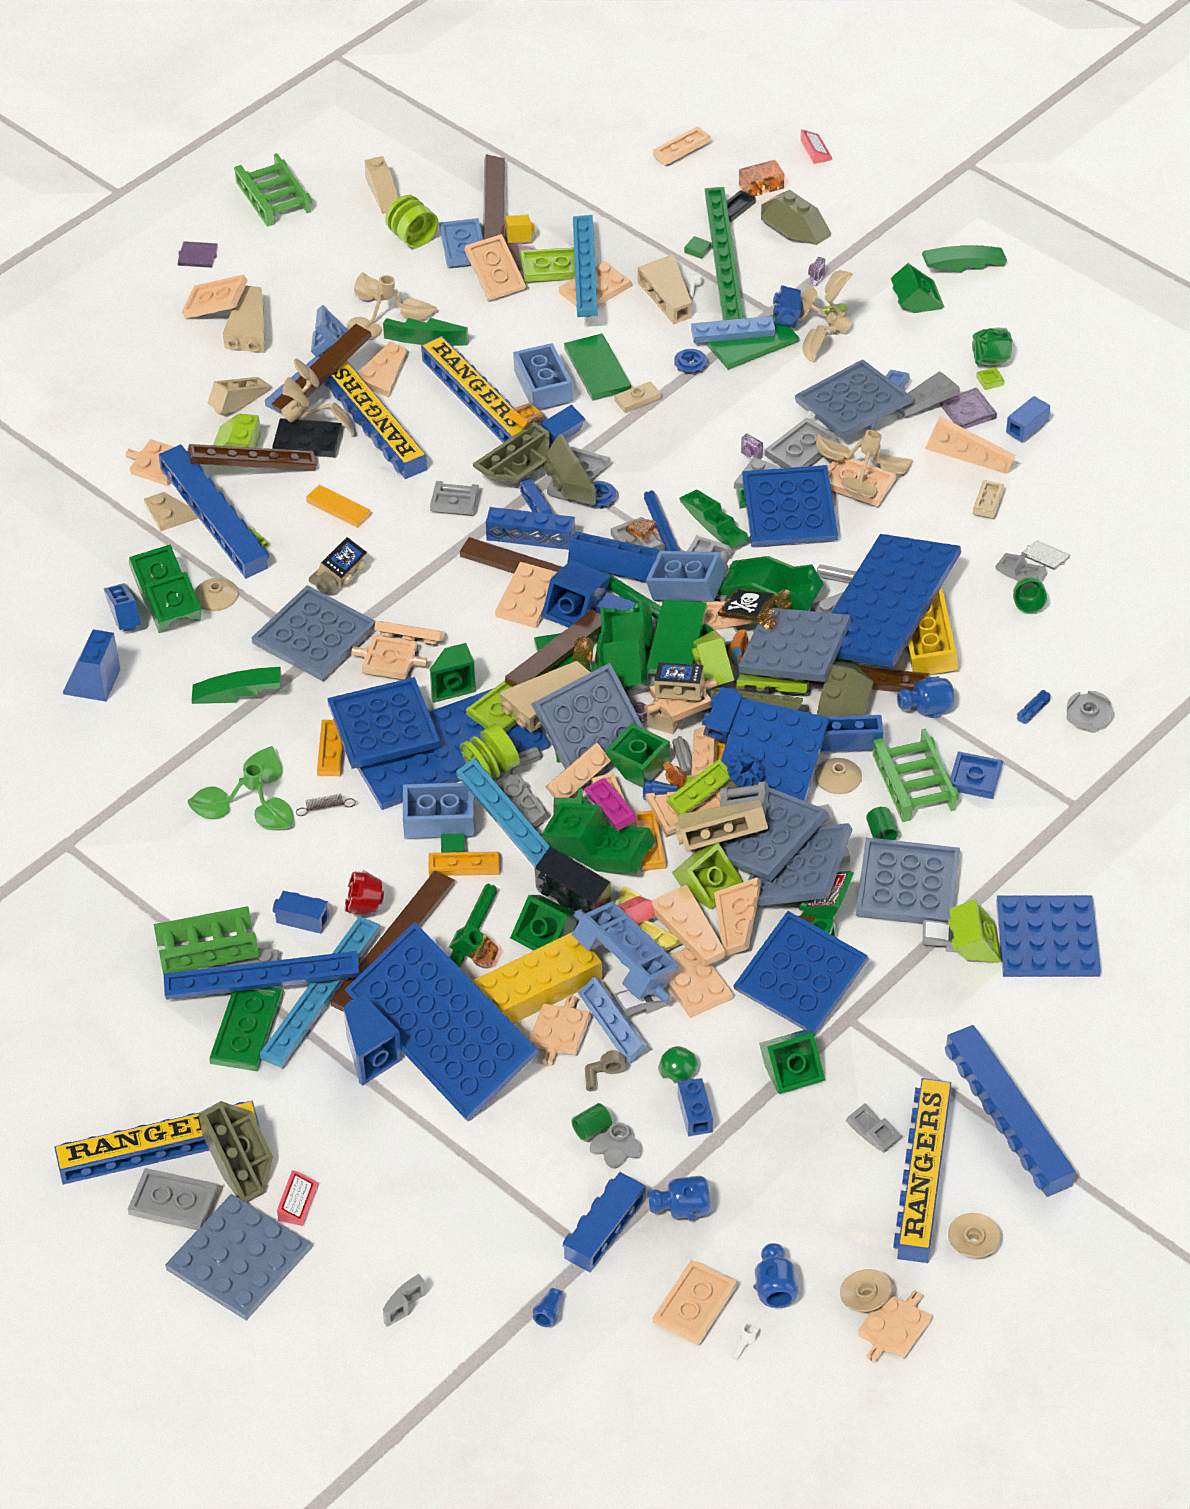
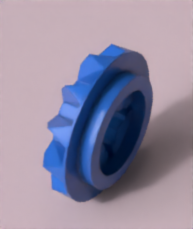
[674,349,707,374]
[590,481,617,509]
[727,752,764,787]

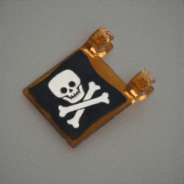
[717,588,792,629]

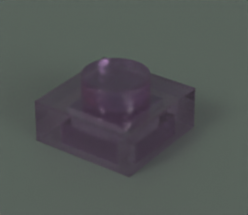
[808,257,826,286]
[741,433,763,459]

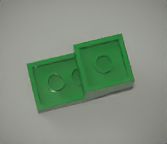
[129,544,201,633]
[718,556,824,611]
[596,600,654,691]
[541,803,656,874]

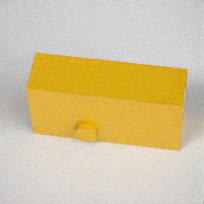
[907,588,958,675]

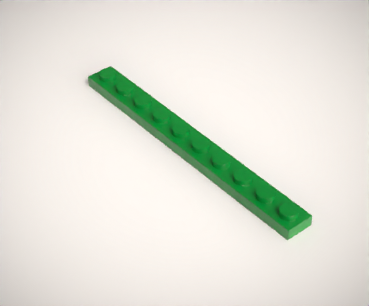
[705,187,744,320]

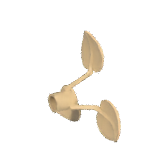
[799,270,853,363]
[347,272,437,340]
[281,358,354,436]
[816,430,913,498]

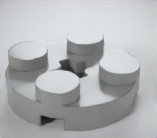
[1066,691,1113,733]

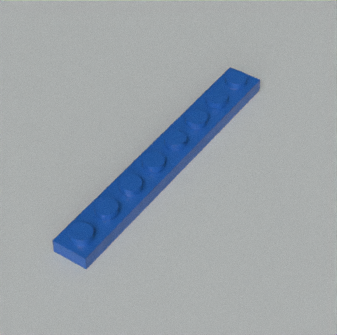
[164,951,359,1000]

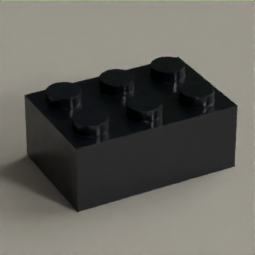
[534,846,611,914]

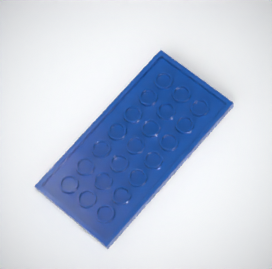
[831,534,962,668]
[357,688,549,810]
[345,922,540,1121]

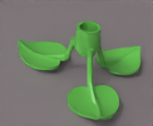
[187,746,294,830]

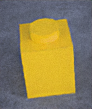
[505,214,535,243]

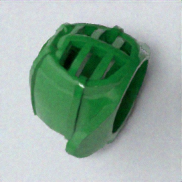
[972,327,1013,367]

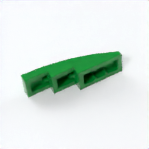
[922,245,1007,273]
[383,318,469,346]
[679,489,749,548]
[192,666,281,704]

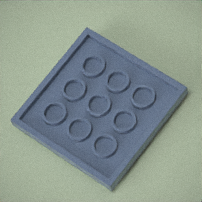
[795,359,912,439]
[251,585,376,681]
[738,607,851,682]
[531,663,644,773]
[700,787,829,881]
[748,823,853,906]
[856,837,960,923]
[165,1194,312,1321]

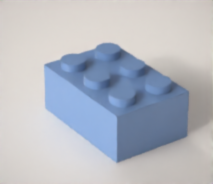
[513,343,573,409]
[646,551,727,602]
[403,783,474,838]

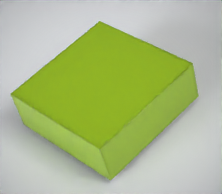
[976,367,1004,390]

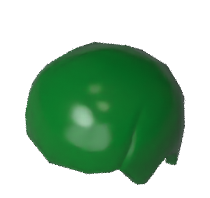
[1013,577,1047,613]
[658,1046,698,1083]

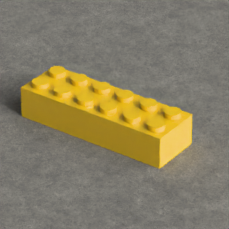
[472,932,602,1024]

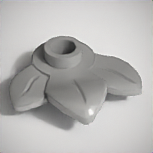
[590,1123,641,1168]

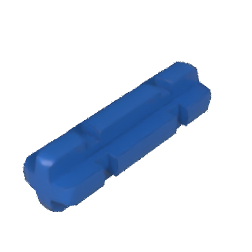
[1017,690,1051,724]

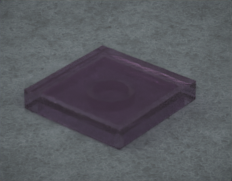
[940,387,997,429]

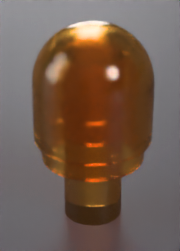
[662,761,688,789]

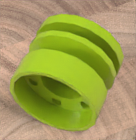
[385,195,439,248]
[460,723,520,779]

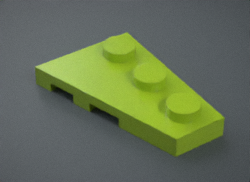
[736,673,810,693]

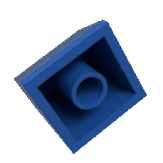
[541,560,611,627]
[63,629,120,702]
[343,995,402,1086]

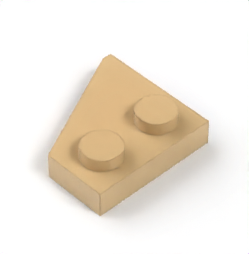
[144,492,199,532]

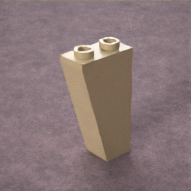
[638,254,691,324]
[223,285,265,353]
[500,661,591,733]
[675,800,768,851]

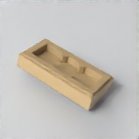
[614,381,661,413]
[973,480,1004,518]

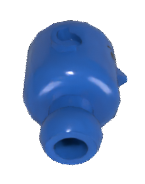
[897,676,955,718]
[648,1176,711,1221]
[753,1243,799,1308]

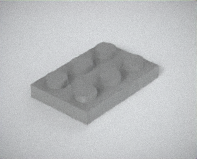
[764,417,838,468]
[128,1168,218,1230]

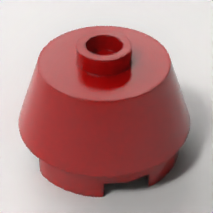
[345,870,384,917]

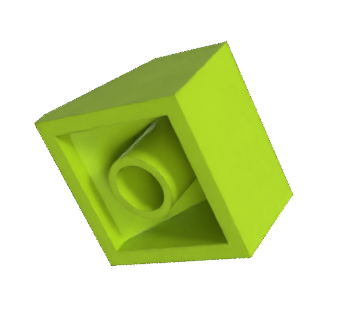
[213,413,261,448]
[691,630,734,685]
[672,843,743,909]
[948,899,1002,963]

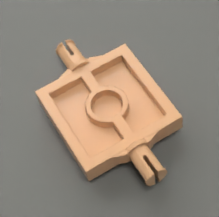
[126,439,173,486]
[351,635,428,679]
[644,678,717,723]
[529,995,591,1066]
[858,1290,931,1362]

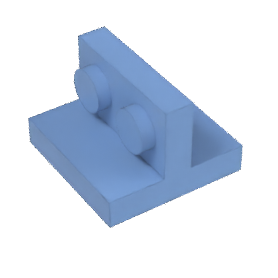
[311,305,348,357]

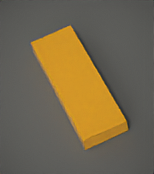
[506,403,545,428]
[306,484,371,528]
[317,720,343,776]
[634,810,666,871]
[428,851,500,876]

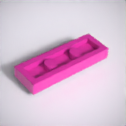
[584,778,637,831]

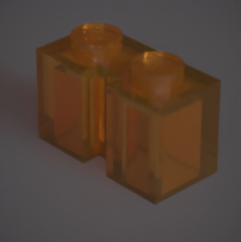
[739,160,784,197]

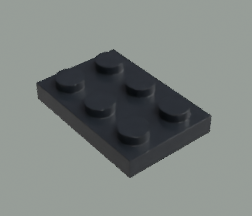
[272,418,342,458]

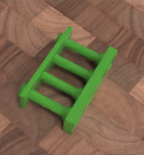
[234,153,312,227]
[872,728,959,822]
[153,906,259,975]

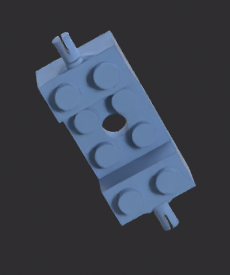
[572,901,680,1004]

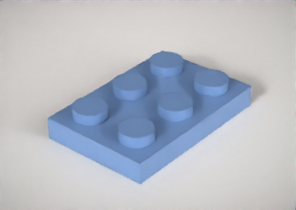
[439,218,483,267]

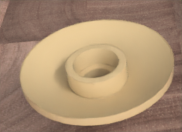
[195,578,238,611]
[815,758,862,794]
[948,1213,1000,1258]
[840,1269,892,1312]

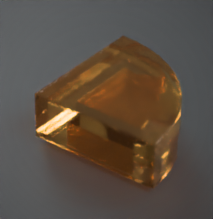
[626,519,656,540]

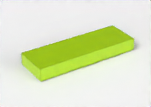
[666,759,731,815]

